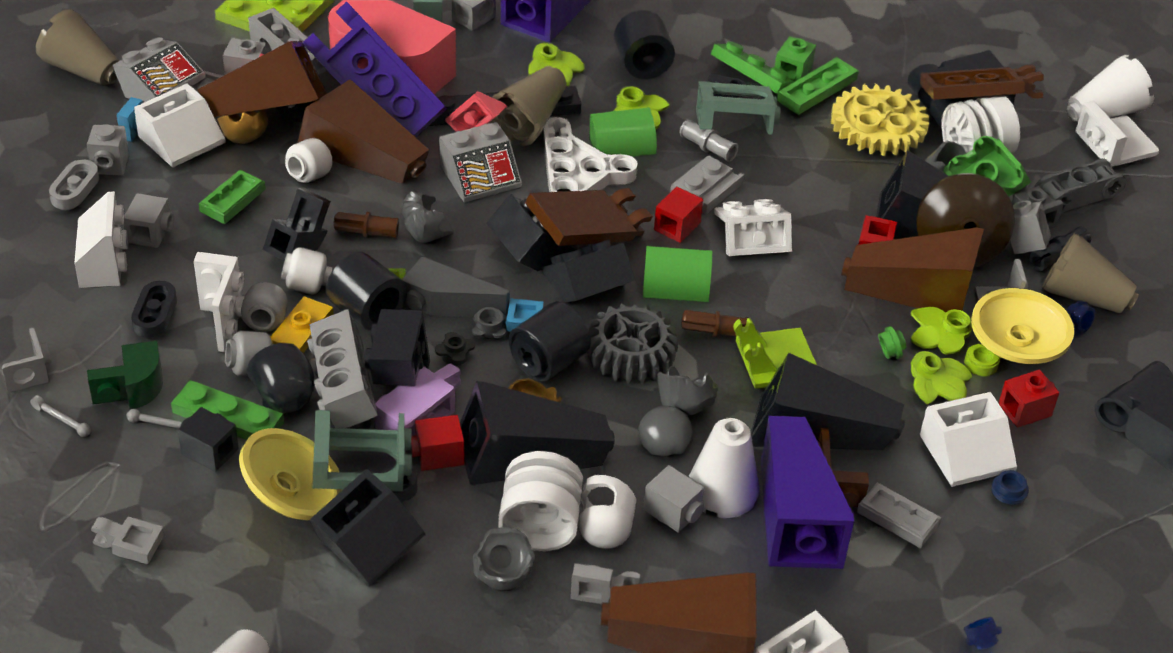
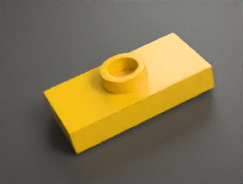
[271,297,334,353]

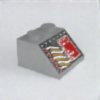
[113,38,206,102]
[439,122,522,203]

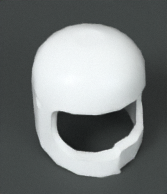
[578,475,636,549]

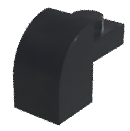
[263,188,331,261]

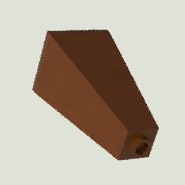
[197,41,328,117]
[298,79,429,184]
[841,227,984,312]
[600,573,756,653]

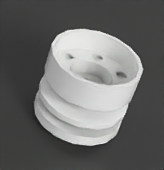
[942,95,1020,154]
[499,451,583,551]

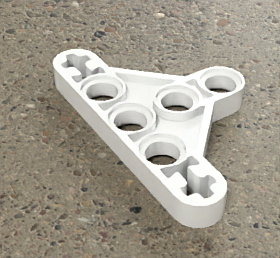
[543,117,638,192]

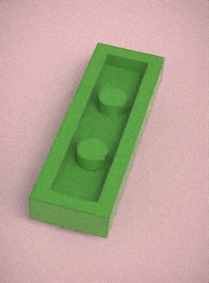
[711,41,795,94]
[777,57,859,115]
[171,380,284,440]

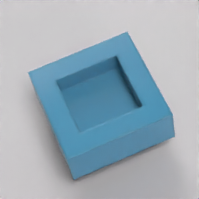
[117,97,143,142]
[506,298,544,332]

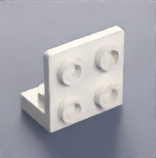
[1076,101,1159,167]
[714,199,792,256]
[194,252,245,352]

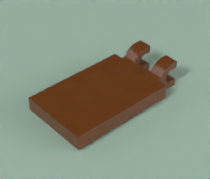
[921,65,1044,100]
[525,188,653,246]

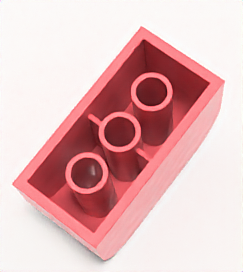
[328,0,456,95]

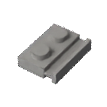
[670,155,744,214]

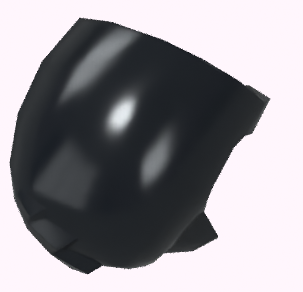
[246,343,315,413]

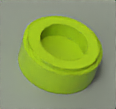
[964,344,1000,376]

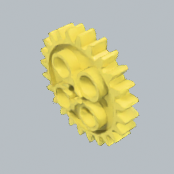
[831,84,929,156]

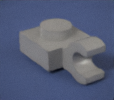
[91,517,164,564]
[571,563,640,604]

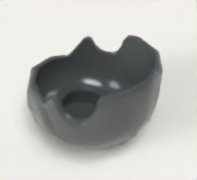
[638,405,693,457]

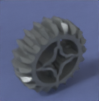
[587,303,678,384]

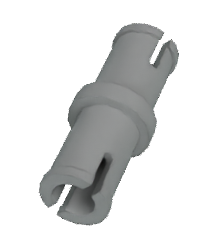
[680,119,739,161]

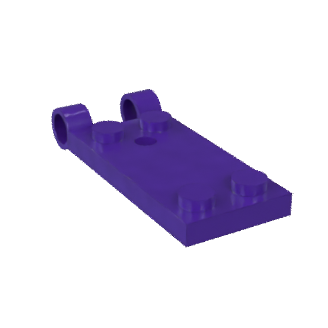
[302,1,447,137]

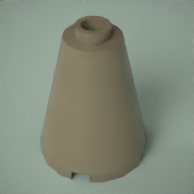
[36,9,119,86]
[491,66,567,146]
[1042,233,1139,314]

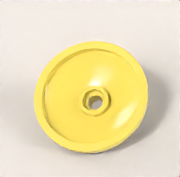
[971,288,1074,364]
[239,428,343,520]

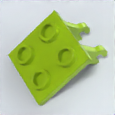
[733,318,817,389]

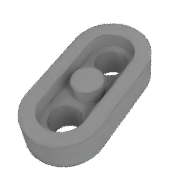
[49,159,99,210]

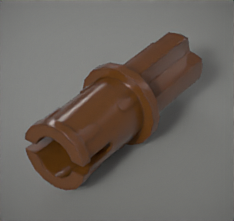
[333,212,399,239]
[681,310,748,337]

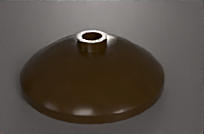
[916,173,1015,267]

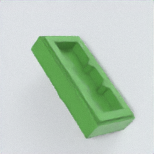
[198,170,266,224]

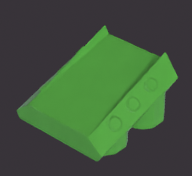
[943,136,1031,197]

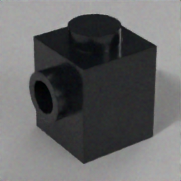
[178,407,239,472]

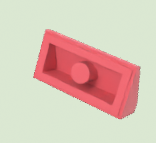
[444,91,507,132]

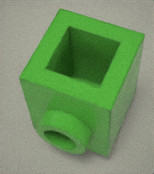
[775,36,816,81]

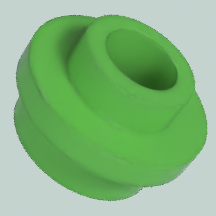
[878,326,907,359]

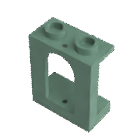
[696,82,780,134]
[312,410,412,491]

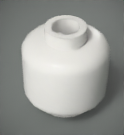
[285,138,332,183]
[281,247,332,295]

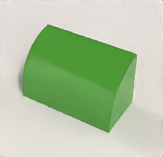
[589,107,657,157]
[643,246,712,302]

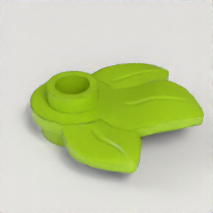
[528,43,585,86]
[614,86,669,129]
[911,307,972,355]
[911,351,972,405]

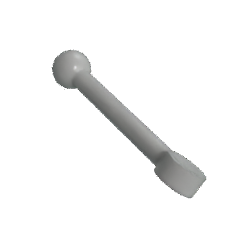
[30,395,91,437]
[127,409,182,428]

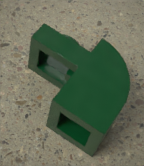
[87,340,163,410]

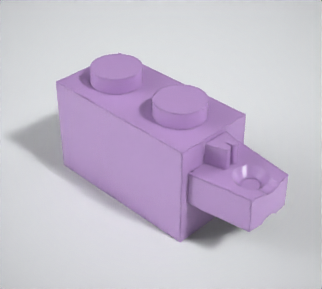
[374,363,461,451]

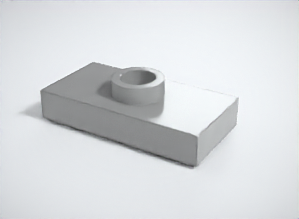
[857,482,941,548]

